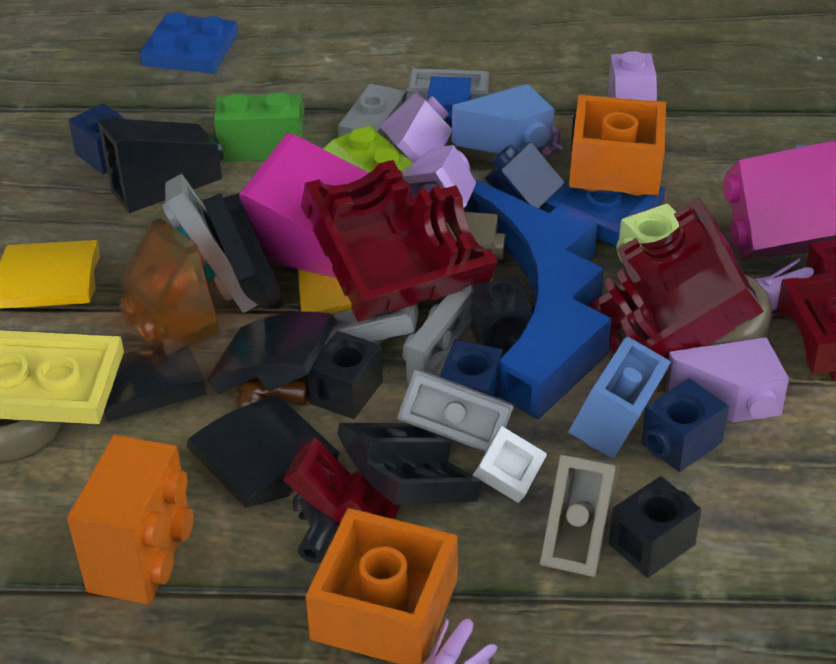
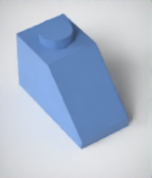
[452,84,555,154]
[568,336,671,459]

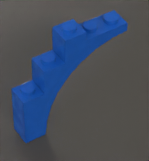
[466,180,611,420]

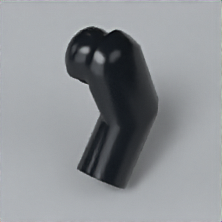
[292,493,340,564]

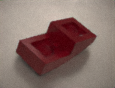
[283,437,401,523]

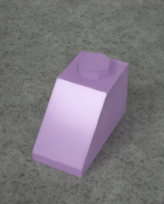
[607,51,657,101]
[379,92,452,163]
[402,145,476,208]
[665,337,789,423]

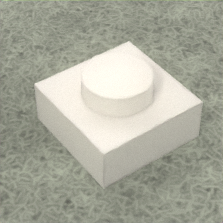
[473,426,547,503]

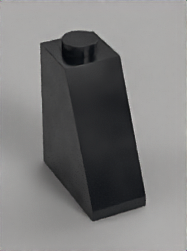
[98,118,224,213]

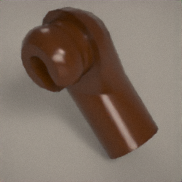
[236,378,310,409]

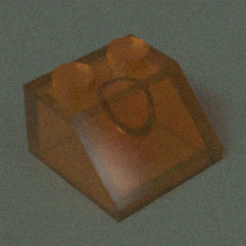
[119,218,220,354]

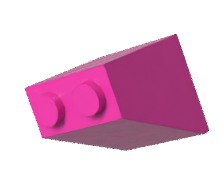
[239,133,368,278]
[723,140,836,260]

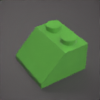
[214,92,305,162]

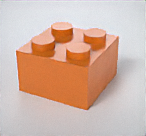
[569,95,666,196]
[67,434,194,605]
[305,508,458,664]

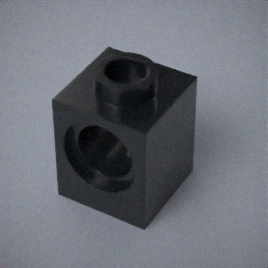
[471,277,532,356]
[308,330,383,420]
[609,476,701,578]

